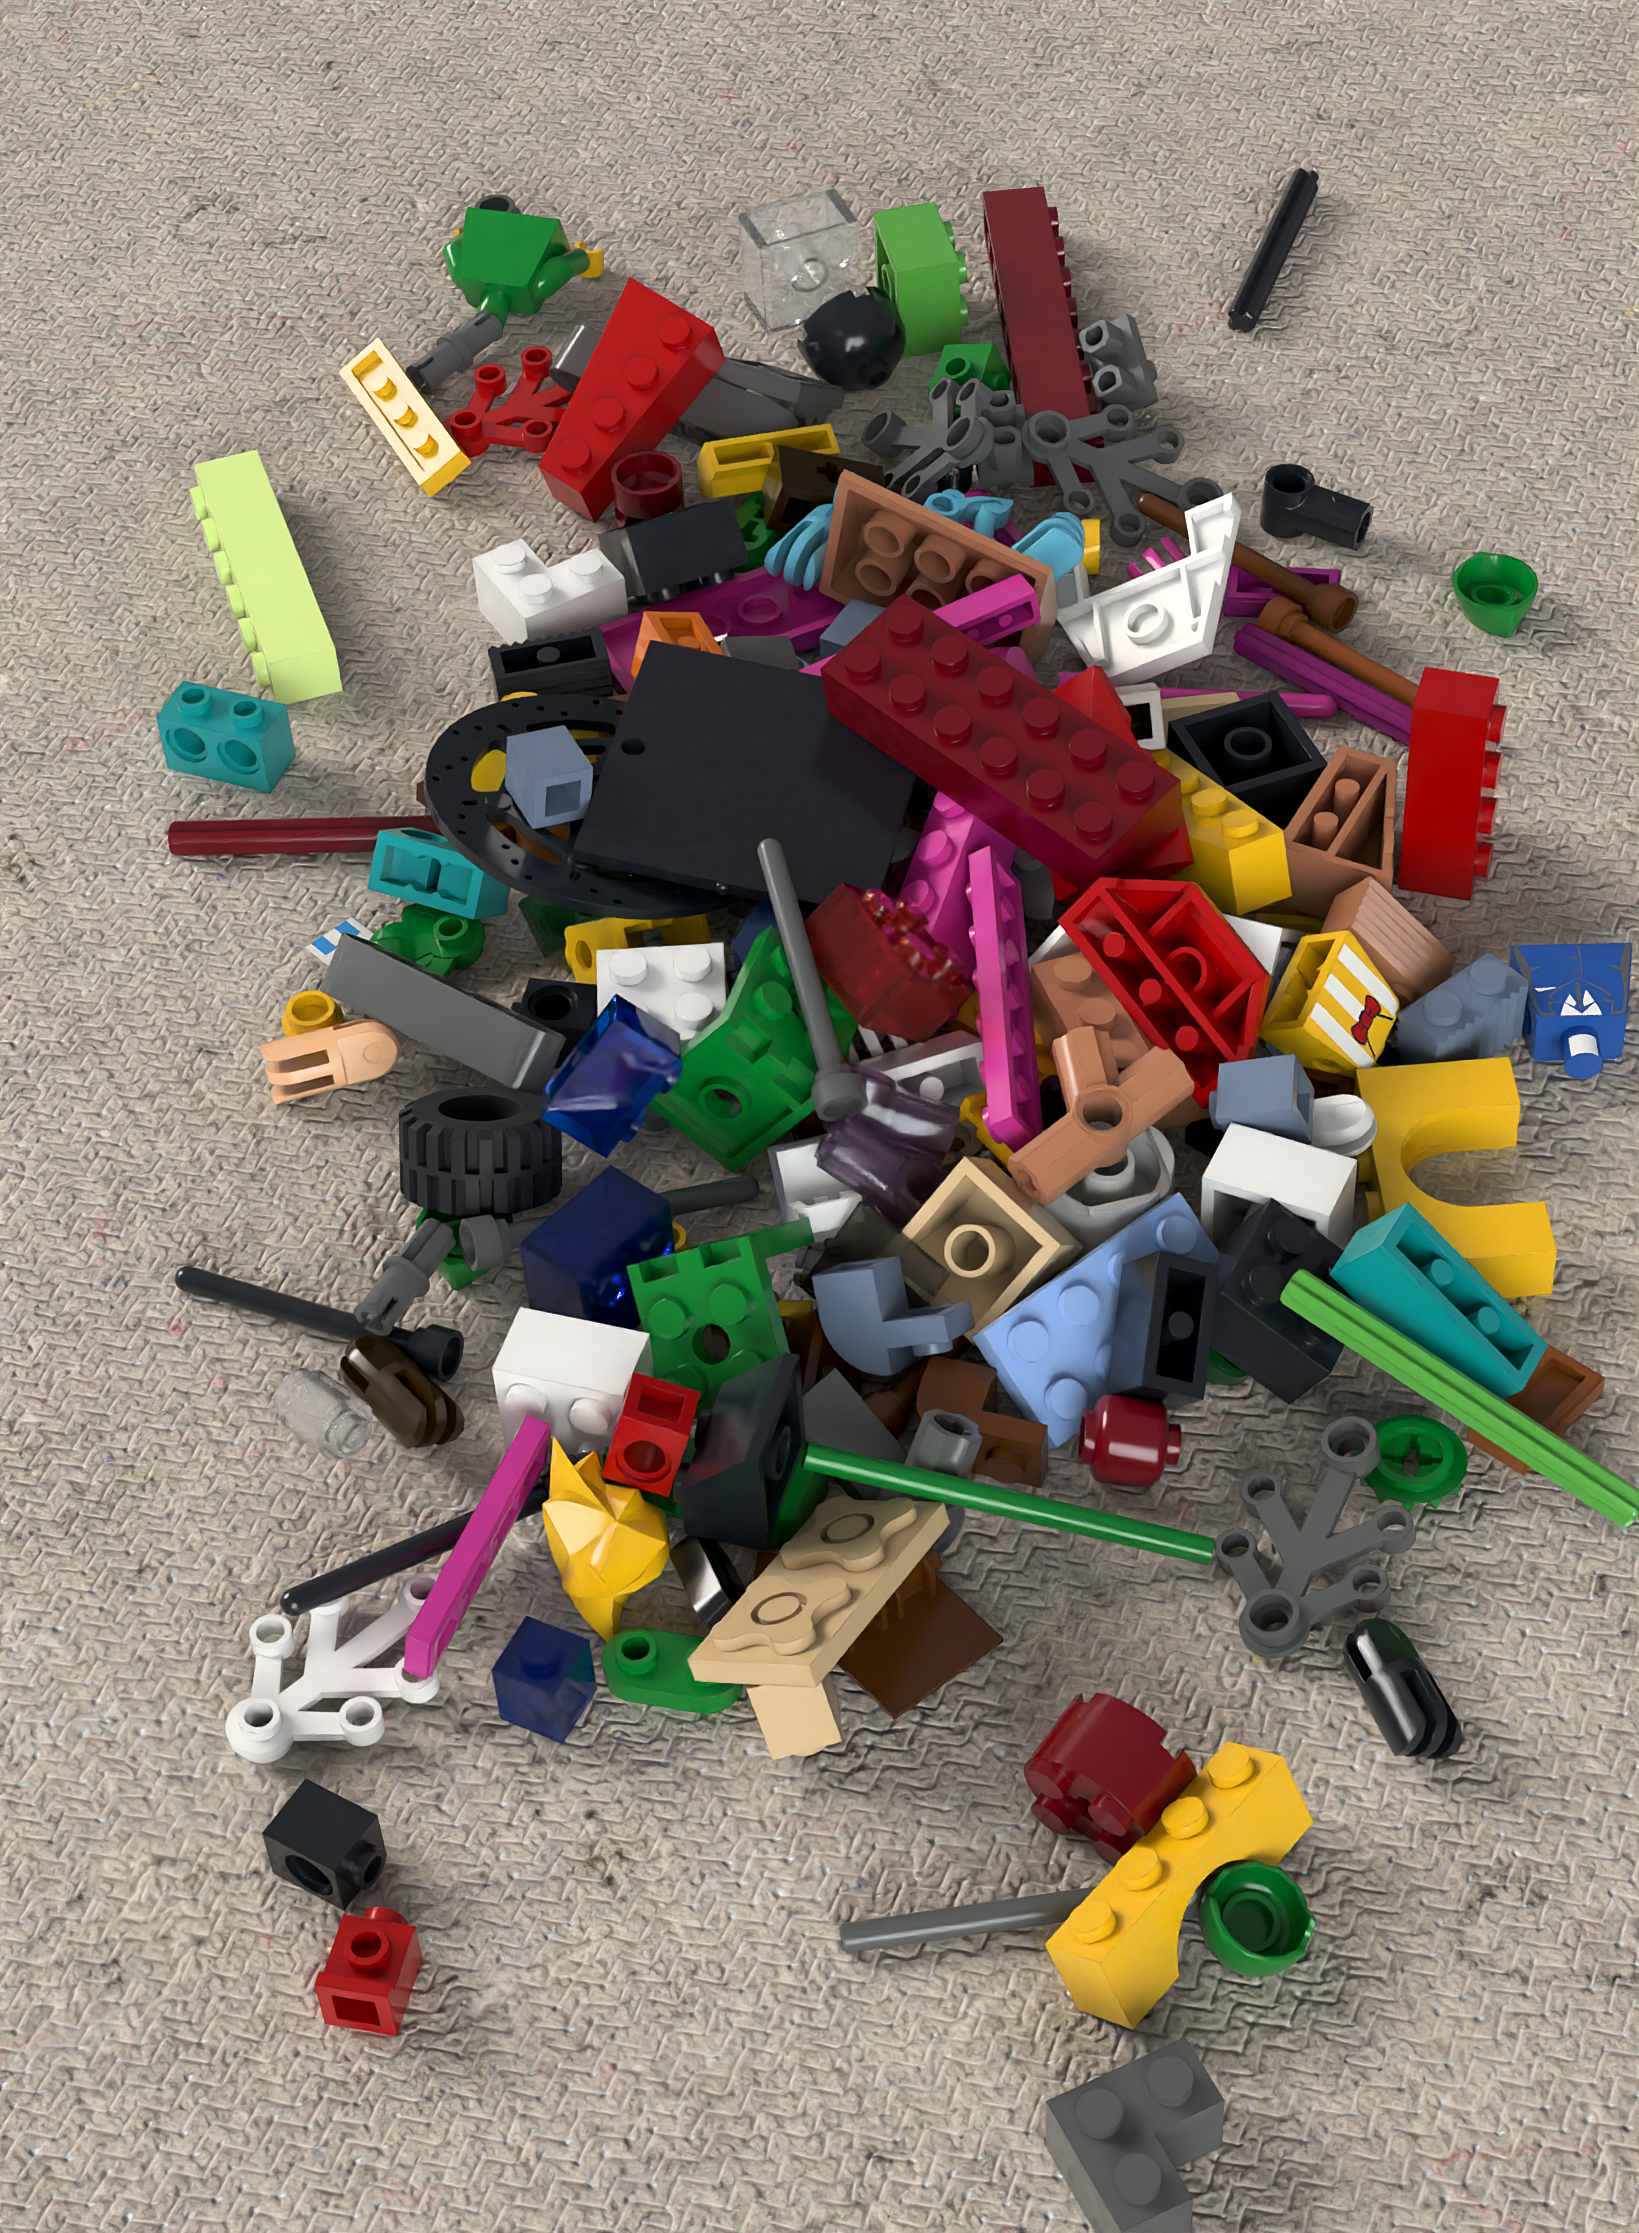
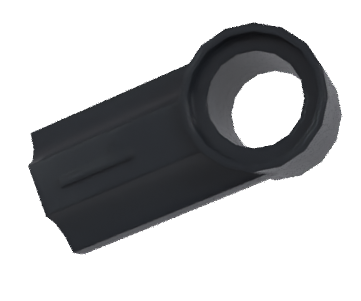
[1259,463,1374,551]

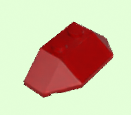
[1057,877,1272,1109]

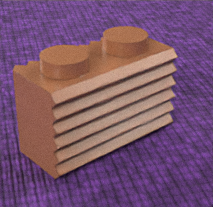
[1320,876,1457,1025]

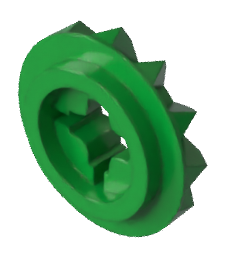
[1356,1415,1468,1511]

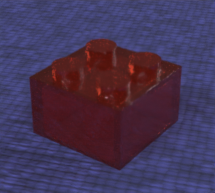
[804,882,975,1044]

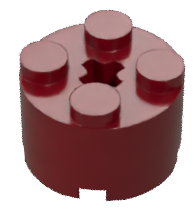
[1024,1693,1197,1867]

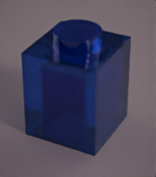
[491,1615,597,1744]

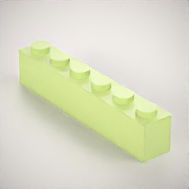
[189,449,343,705]

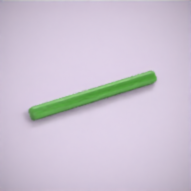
[1280,1269,1639,1528]

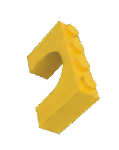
[1353,1057,1557,1298]

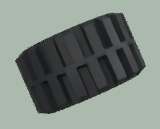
[399,1087,562,1217]

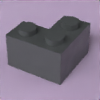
[1046,2037,1224,2233]

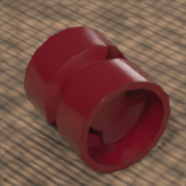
[611,450,685,528]

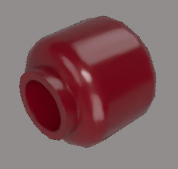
[1078,1394,1181,1487]

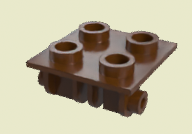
[836,1546,1003,1720]

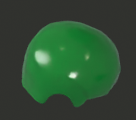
[1198,1860,1316,1978]

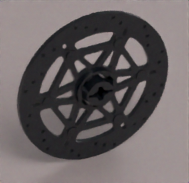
[423,694,744,920]

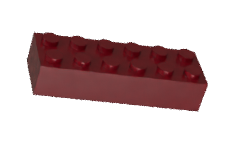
[820,593,1183,893]

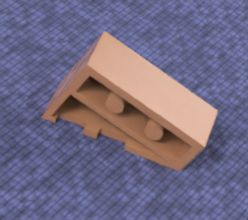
[1272,745,1397,920]

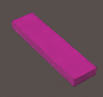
[403,1415,551,1680]

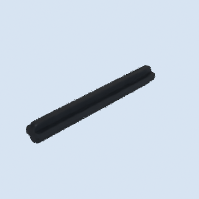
[1227,168,1319,333]

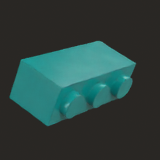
[1329,1202,1549,1399]

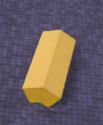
[696,423,841,498]

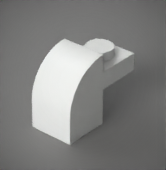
[767,1133,867,1254]

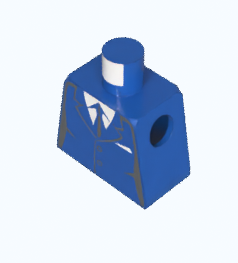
[1509,943,1632,1079]

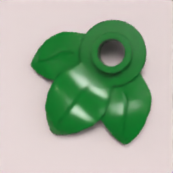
[369,903,486,978]

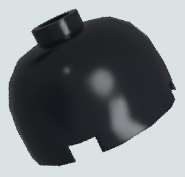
[797,286,906,391]

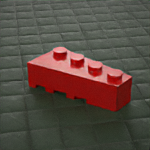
[538,277,726,523]
[1398,667,1508,901]

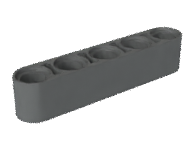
[548,325,799,447]
[320,932,566,1097]

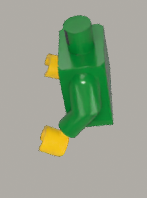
[443,207,605,329]

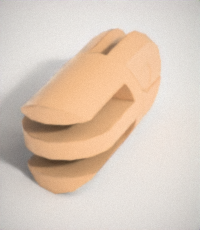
[259,1019,400,1105]

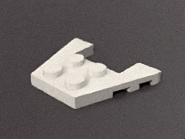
[1055,493,1241,686]

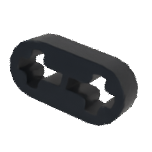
[669,1535,746,1631]

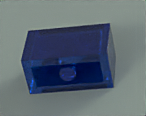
[541,993,684,1159]

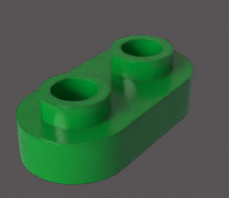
[601,1627,743,1714]

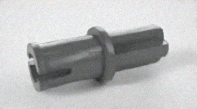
[354,1218,456,1336]

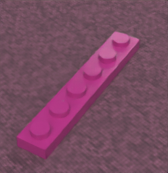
[966,845,1043,1154]

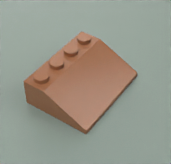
[818,469,1059,668]

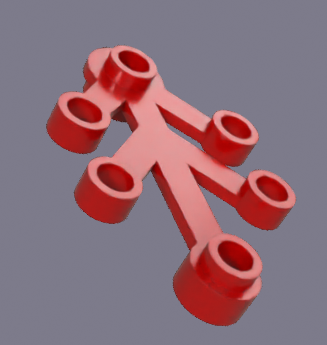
[443,346,573,457]

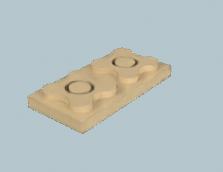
[687,1496,950,1688]

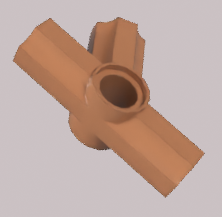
[1007,1025,1194,1207]

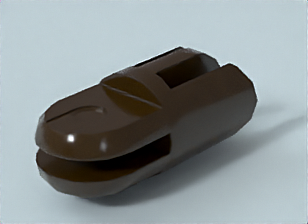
[339,1335,465,1449]

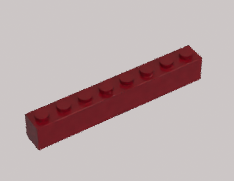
[983,186,1105,488]

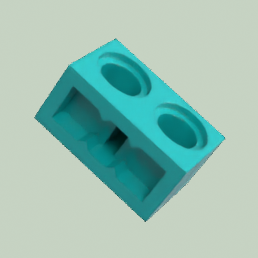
[156,680,296,793]
[367,827,511,920]

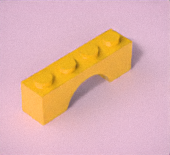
[1045,1741,1313,2029]

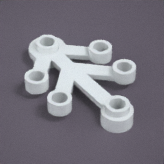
[225,1571,440,1764]

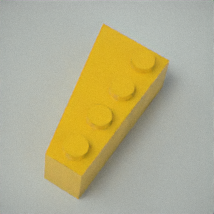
[1150,748,1292,916]

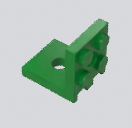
[636,925,867,1173]
[626,1217,815,1419]

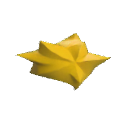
[542,1436,670,1642]

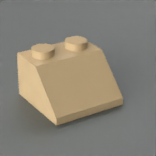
[881,1156,1084,1346]

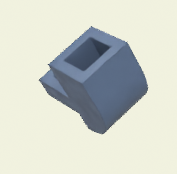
[812,1256,975,1376]

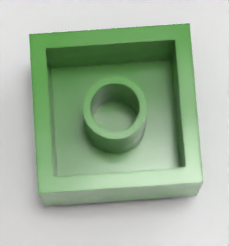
[873,202,969,359]

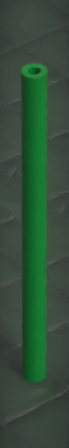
[801,1441,1215,1565]

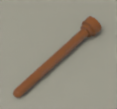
[1257,595,1419,708]

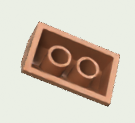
[1031,952,1210,1131]

